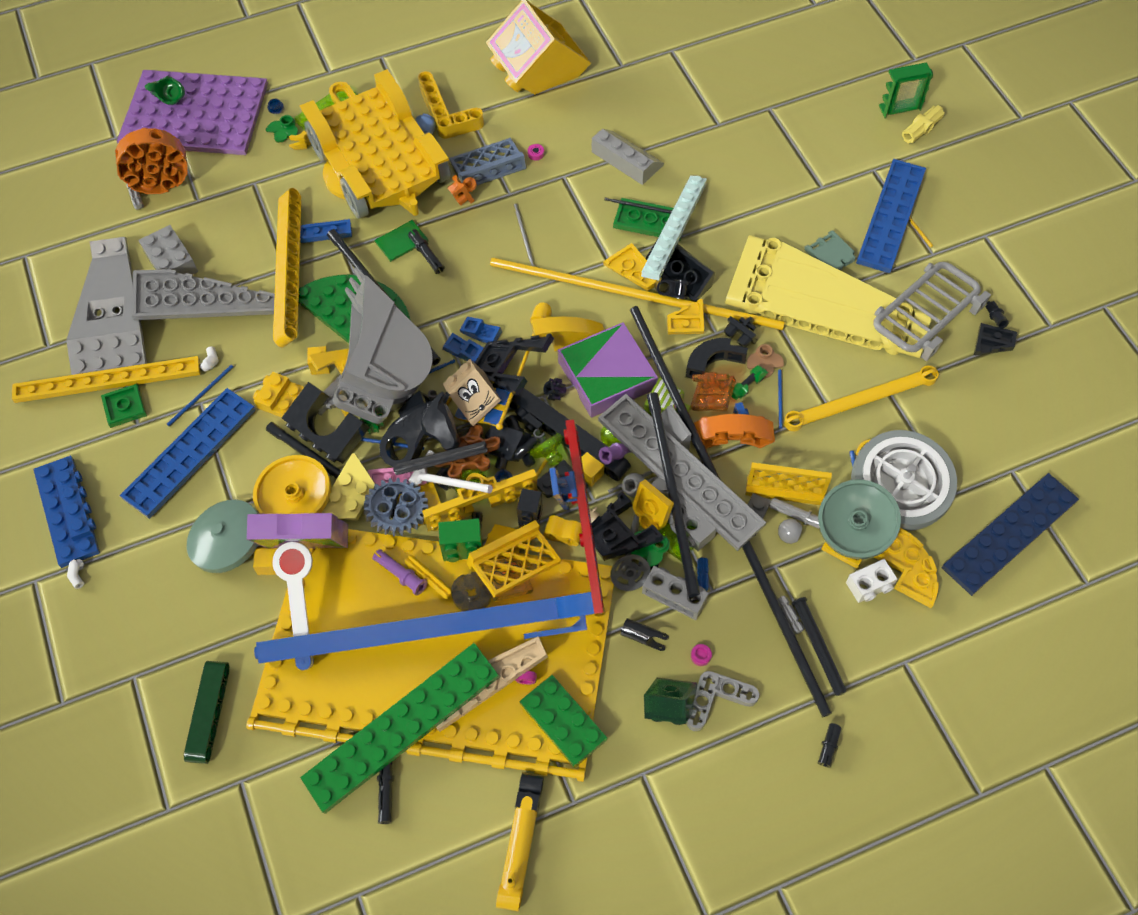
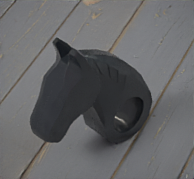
[379,391,461,467]

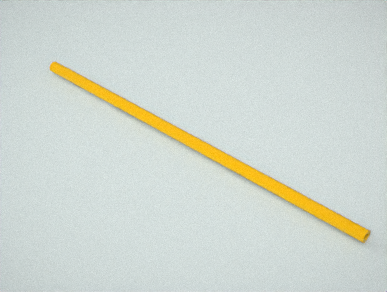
[490,257,785,330]

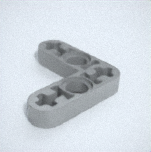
[686,671,759,731]

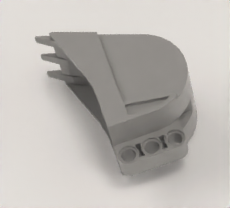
[333,267,432,424]

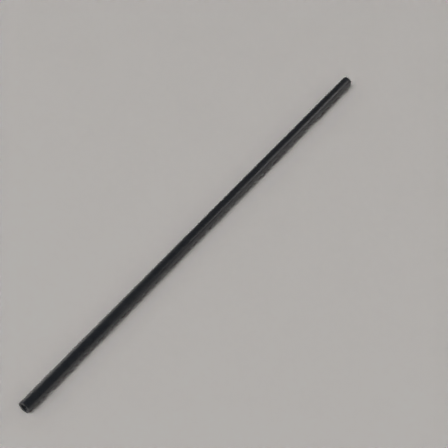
[630,306,832,718]

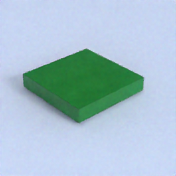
[101,384,147,428]

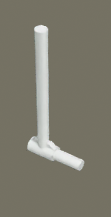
[408,450,493,493]

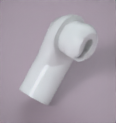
[200,346,218,371]
[67,559,84,589]

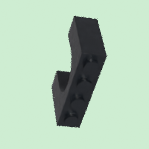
[282,382,370,464]

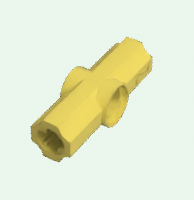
[902,105,945,144]

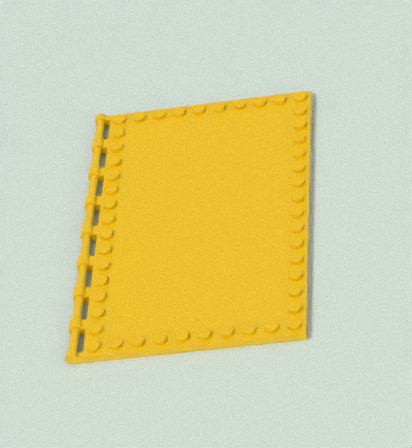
[247,529,614,782]

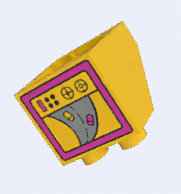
[486,0,591,95]

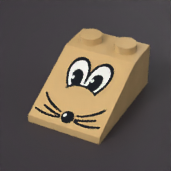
[443,359,501,426]

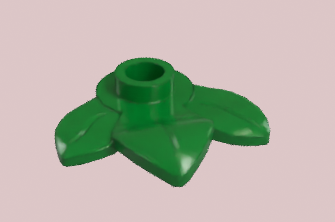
[266,115,298,143]
[631,530,670,567]

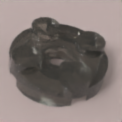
[452,572,492,611]

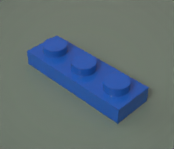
[300,219,352,243]

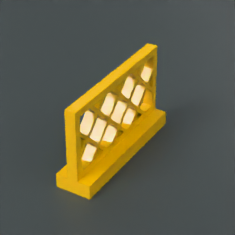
[745,462,832,505]
[466,520,561,598]

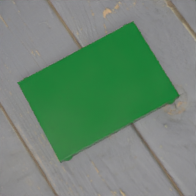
[374,220,429,262]

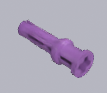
[599,443,631,464]
[373,549,427,596]

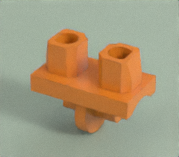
[448,175,477,206]

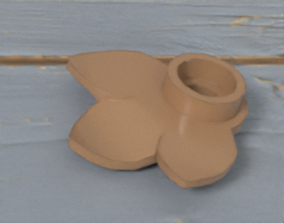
[747,344,784,378]

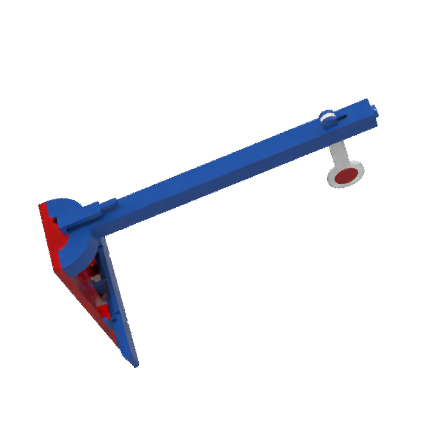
[254,419,605,670]

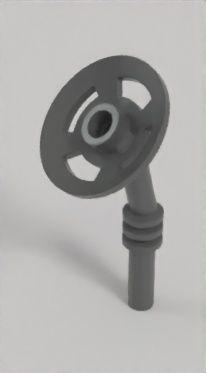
[610,515,650,591]

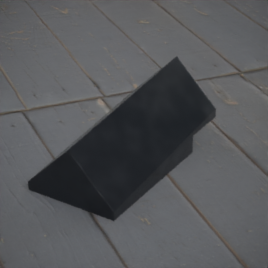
[645,237,715,302]

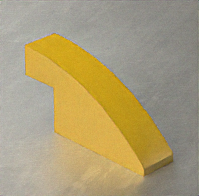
[531,317,604,351]

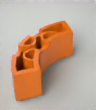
[693,414,775,449]

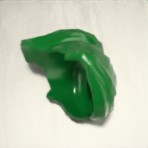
[145,76,185,105]

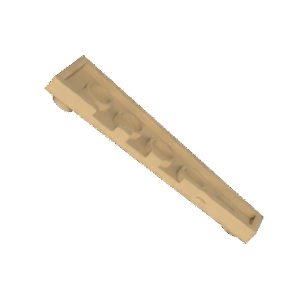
[437,636,548,731]

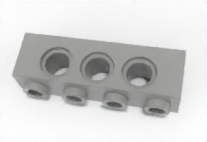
[651,477,717,551]

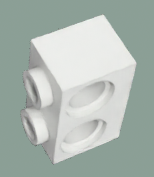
[846,559,897,603]

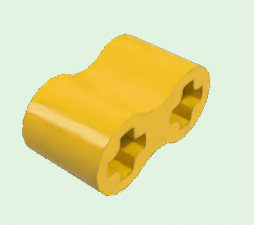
[543,515,582,546]

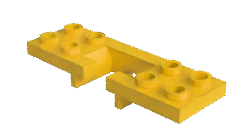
[422,469,537,532]

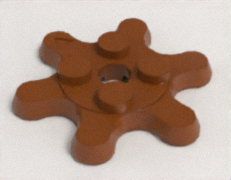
[435,425,501,479]

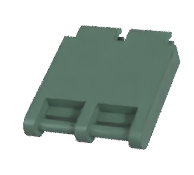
[804,230,856,270]

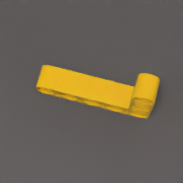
[418,71,484,139]

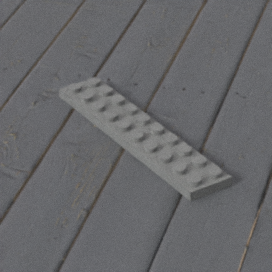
[598,394,766,551]

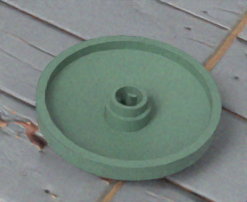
[818,480,901,559]
[187,500,259,573]

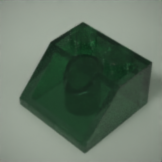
[644,678,697,725]

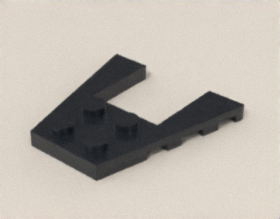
[474,334,554,396]

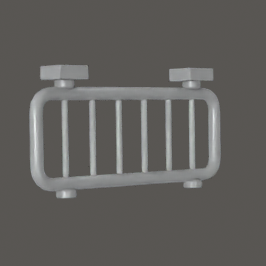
[873,262,991,362]

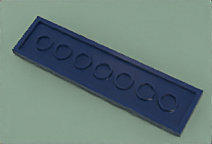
[941,473,1079,596]

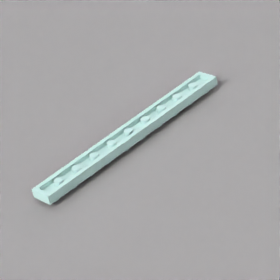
[641,175,707,281]

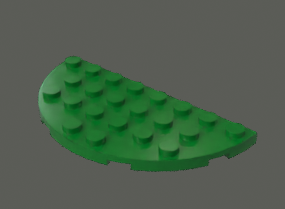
[299,275,411,343]

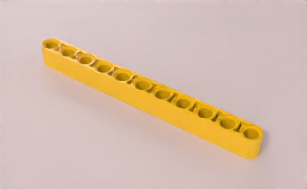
[273,188,301,348]

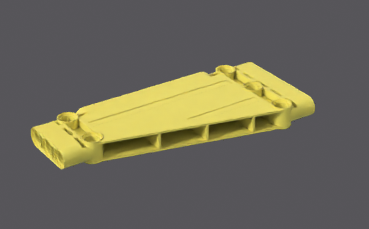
[725,235,931,358]

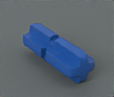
[697,558,709,591]

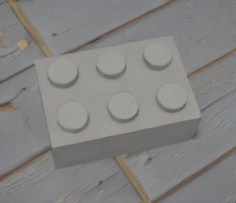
[138,225,198,274]

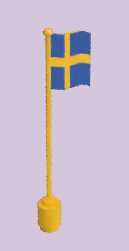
[455,302,552,430]

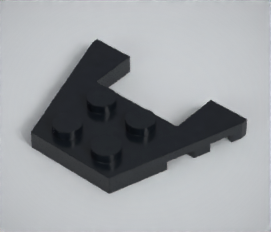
[592,491,664,561]

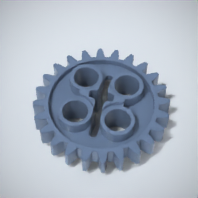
[364,478,428,536]

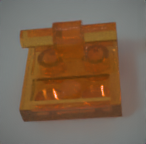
[690,372,736,411]

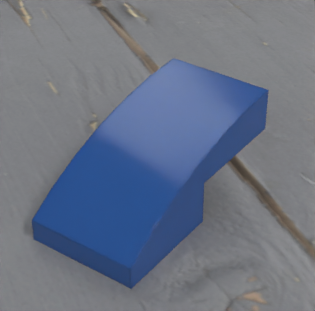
[460,316,502,343]
[443,333,484,362]

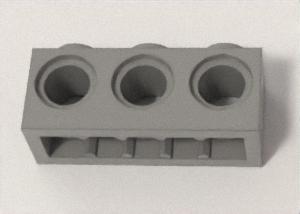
[642,566,709,620]

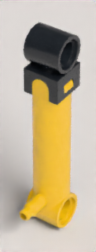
[496,772,544,912]

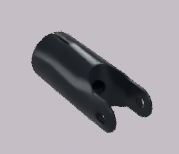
[620,618,669,651]

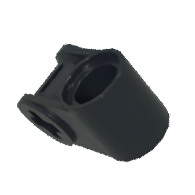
[654,278,690,299]

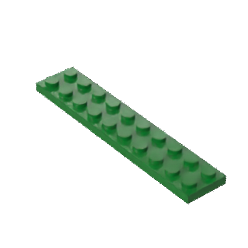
[300,643,500,814]

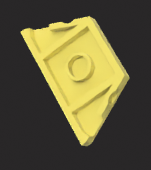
[321,453,375,520]

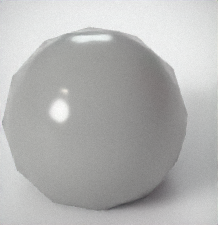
[622,473,645,497]
[778,519,802,544]

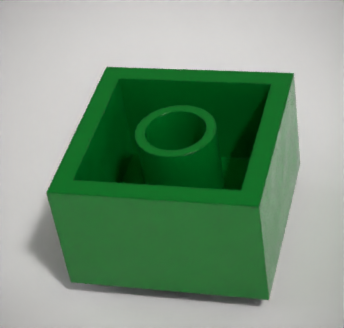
[438,518,483,562]

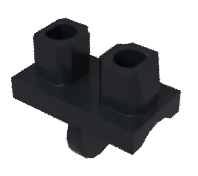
[724,316,758,348]

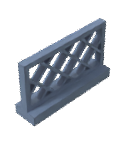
[449,138,526,185]

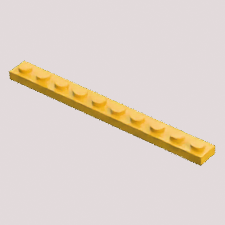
[12,356,201,403]

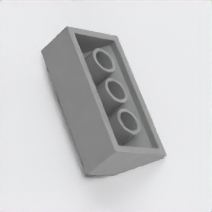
[592,129,664,185]

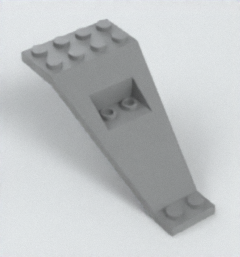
[66,237,147,375]

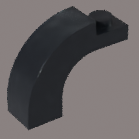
[685,338,748,381]

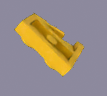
[667,299,704,335]

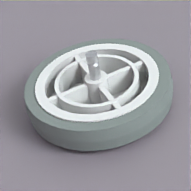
[851,430,957,531]

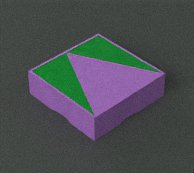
[558,322,658,418]
[247,513,348,548]

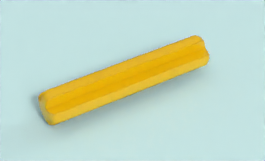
[405,555,453,599]

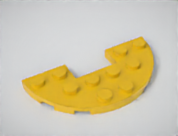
[821,528,939,608]

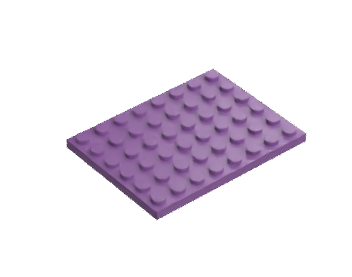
[117,70,268,155]

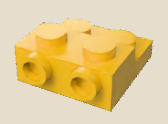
[253,371,304,418]

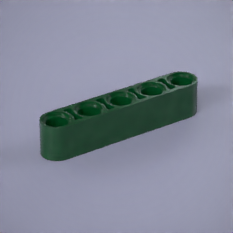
[184,661,230,764]

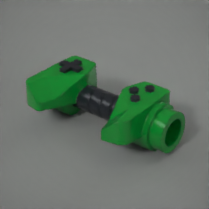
[729,365,769,400]

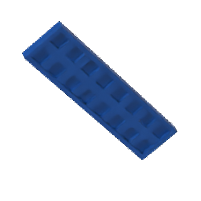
[856,159,926,273]
[120,388,256,519]

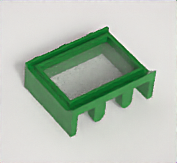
[879,62,933,119]

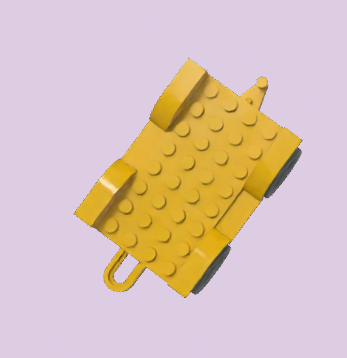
[299,69,450,219]

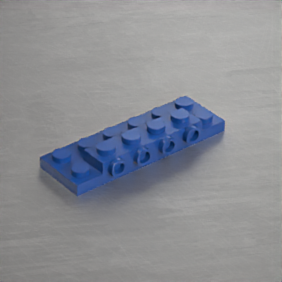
[33,455,100,568]

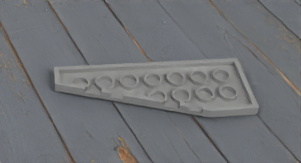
[132,269,275,320]

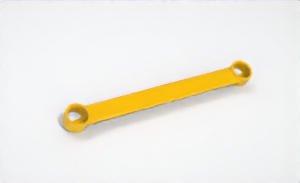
[784,365,939,432]

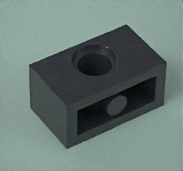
[517,488,543,527]

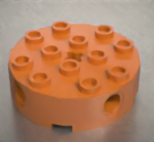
[115,128,188,194]

